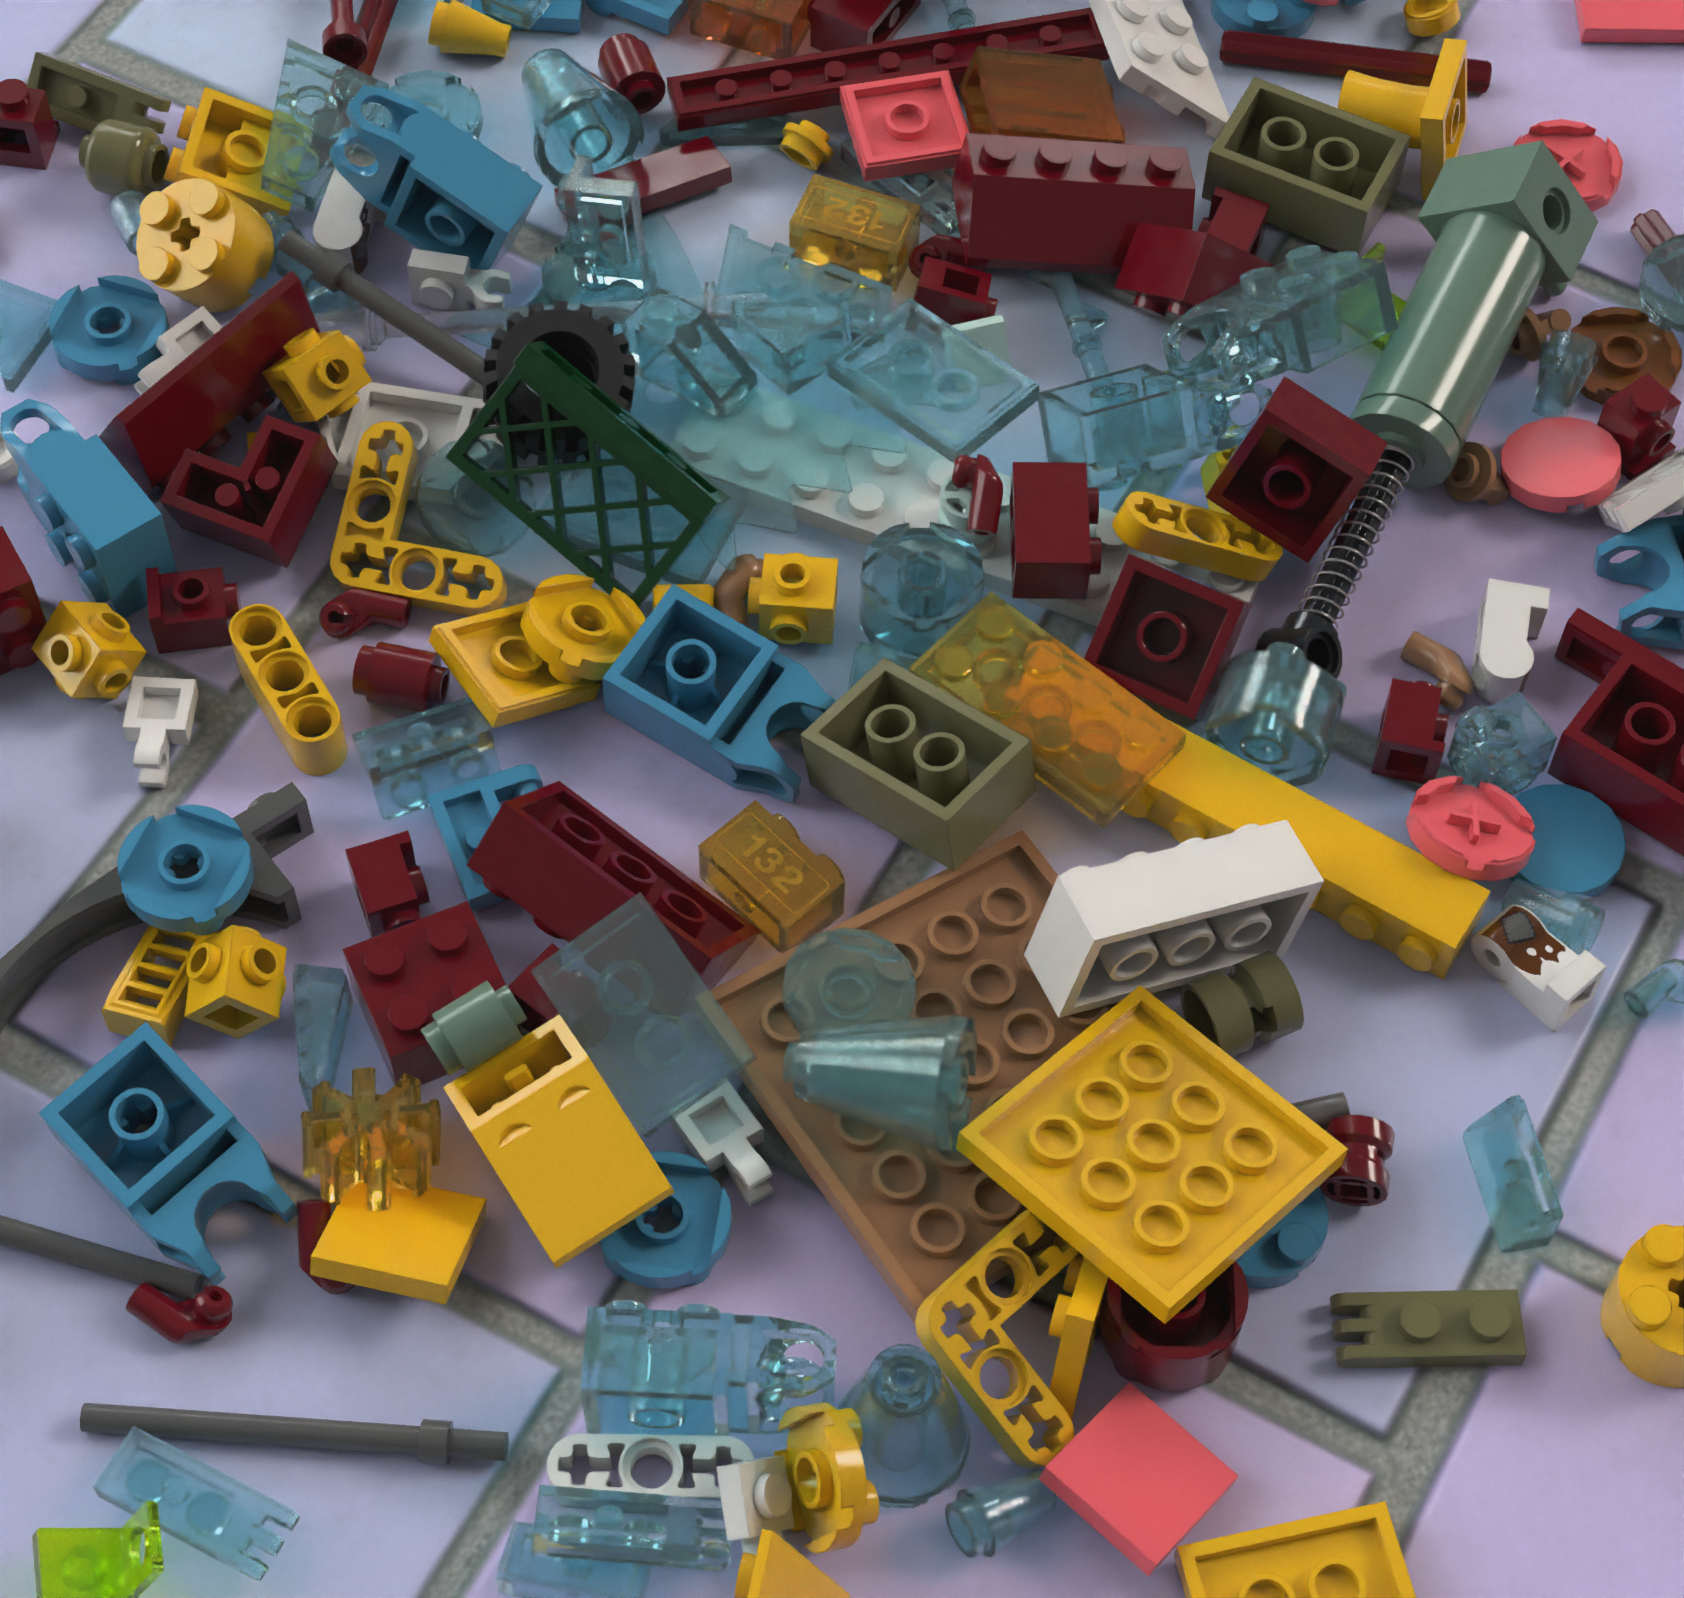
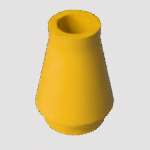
[428,0,512,58]

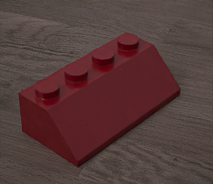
[951,133,1196,275]
[99,270,320,496]
[467,781,761,1021]

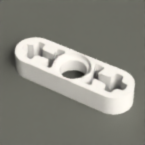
[547,1433,754,1510]

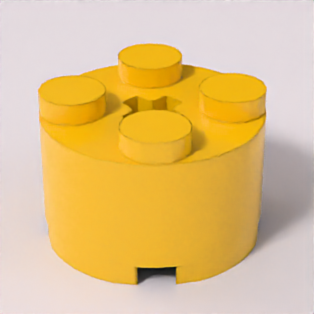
[136,178,274,312]
[1600,1224,1684,1388]

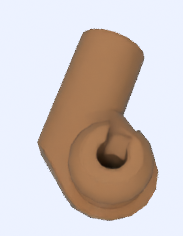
[714,554,763,628]
[1400,631,1474,711]

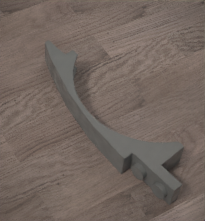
[0,782,314,1034]

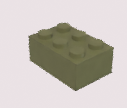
[1201,77,1411,258]
[800,657,1036,871]

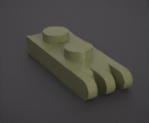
[27,52,172,134]
[1329,1289,1527,1368]

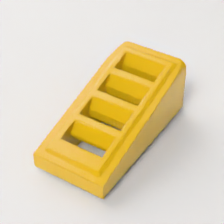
[101,925,218,1047]

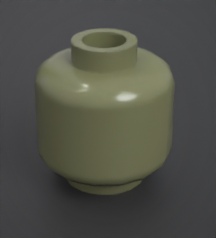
[78,119,169,199]

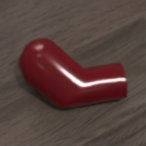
[908,234,987,278]
[952,454,1003,536]
[319,587,412,638]
[296,1199,355,1294]
[126,1282,233,1344]

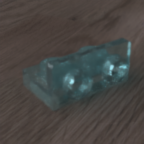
[558,155,650,289]
[352,696,501,820]

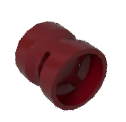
[1319,1115,1395,1206]

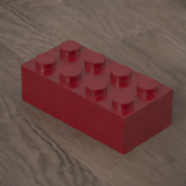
[1547,649,1684,856]

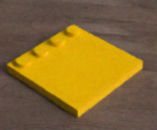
[956,985,1348,1324]

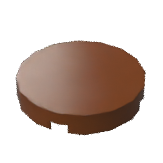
[1563,307,1682,405]

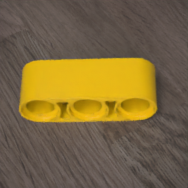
[229,604,348,776]

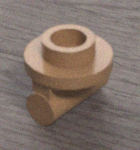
[1510,308,1571,362]
[1444,442,1510,506]

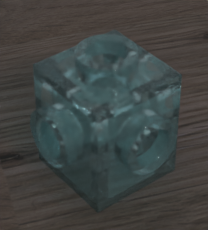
[1447,691,1557,795]

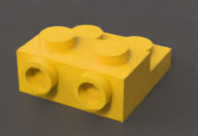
[163,87,313,224]

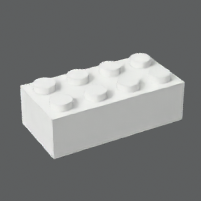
[1024,820,1324,1018]

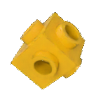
[262,328,372,423]
[748,552,838,645]
[31,600,147,699]
[184,924,287,1039]

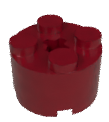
[1099,1261,1249,1391]

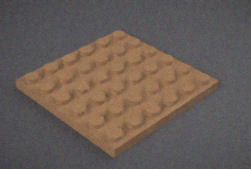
[694,830,1153,1326]

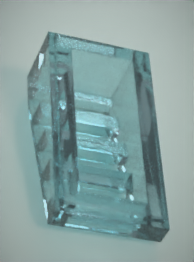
[292,964,353,1118]

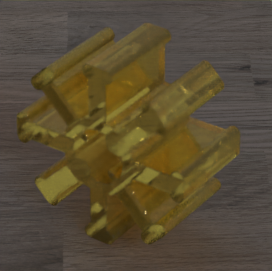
[301,1067,441,1211]

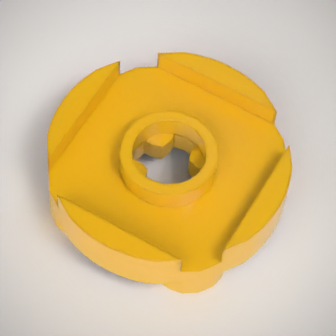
[520,574,646,684]
[774,1402,879,1553]

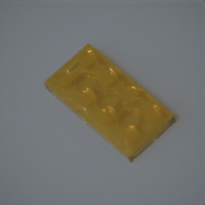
[909,591,1186,828]

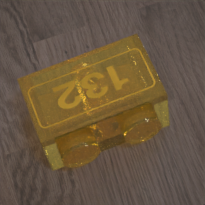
[789,174,921,292]
[698,800,845,954]

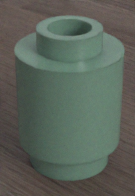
[420,980,527,1076]

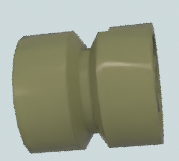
[1180,951,1304,1057]

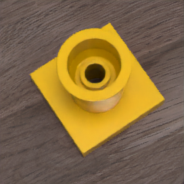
[1338,38,1467,200]

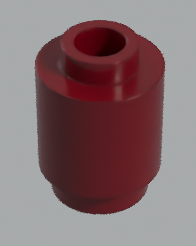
[598,33,666,115]
[352,642,450,714]

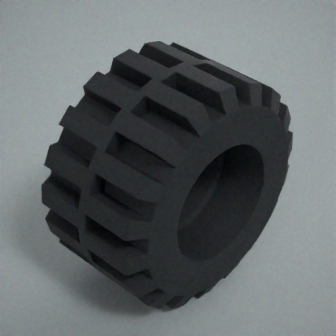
[483,300,636,465]

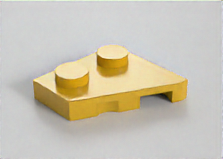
[1048,1252,1108,1421]

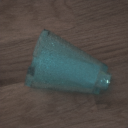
[521,48,645,187]
[783,1014,977,1152]
[835,1344,971,1508]

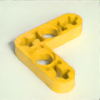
[330,421,507,616]
[1112,440,1283,582]
[915,1209,1078,1468]

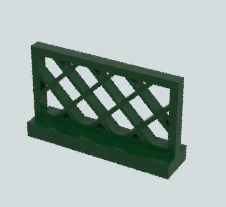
[445,341,730,608]

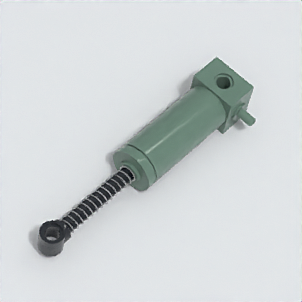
[1255,140,1598,690]

